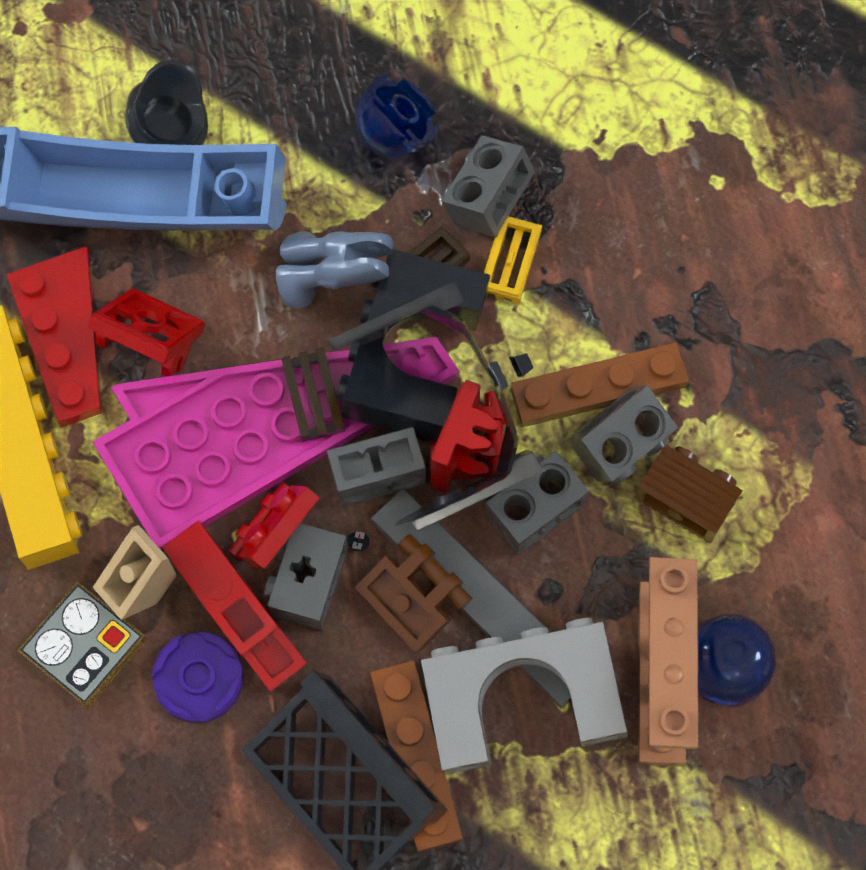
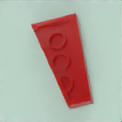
[6,246,102,428]

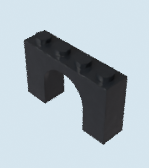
[336,249,490,443]

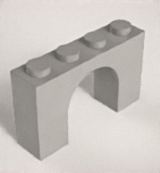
[421,618,628,774]

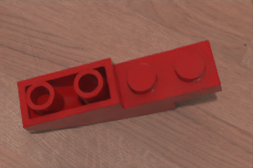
[162,520,307,692]

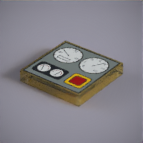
[17,581,147,709]

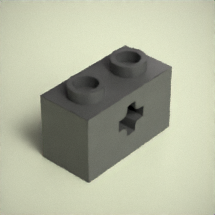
[263,523,348,631]

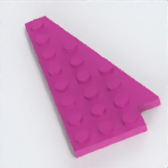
[93,337,459,552]

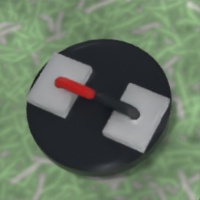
[347,531,369,551]

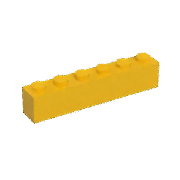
[0,305,83,570]

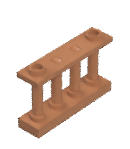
[638,557,698,767]

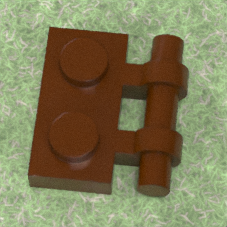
[354,533,472,653]

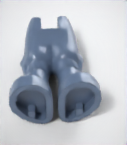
[276,231,394,309]

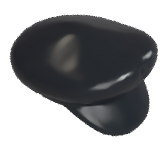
[125,60,208,145]

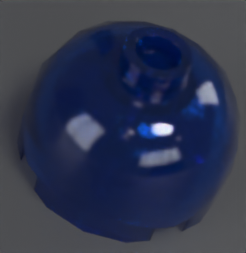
[355,74,439,160]
[698,614,776,707]

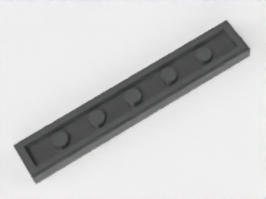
[371,488,572,709]

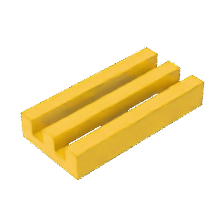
[484,216,542,305]

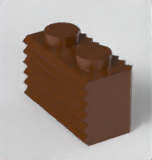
[635,445,743,543]

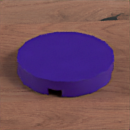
[152,632,244,723]

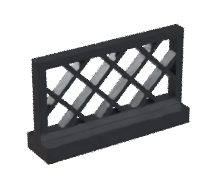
[241,670,448,870]

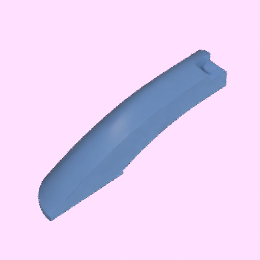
[0,127,287,230]

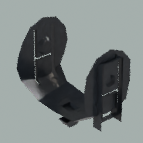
[319,281,542,530]

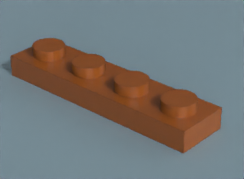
[510,342,689,428]
[370,660,463,854]

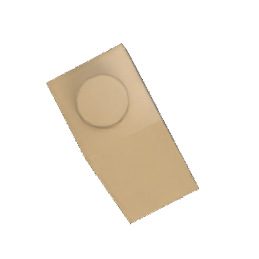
[93,525,177,620]

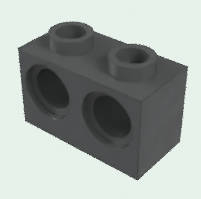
[441,135,535,238]
[567,385,678,483]
[327,427,426,508]
[485,451,589,556]

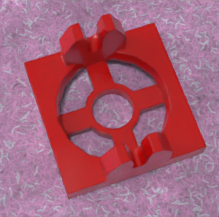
[88,288,206,377]
[430,380,499,493]

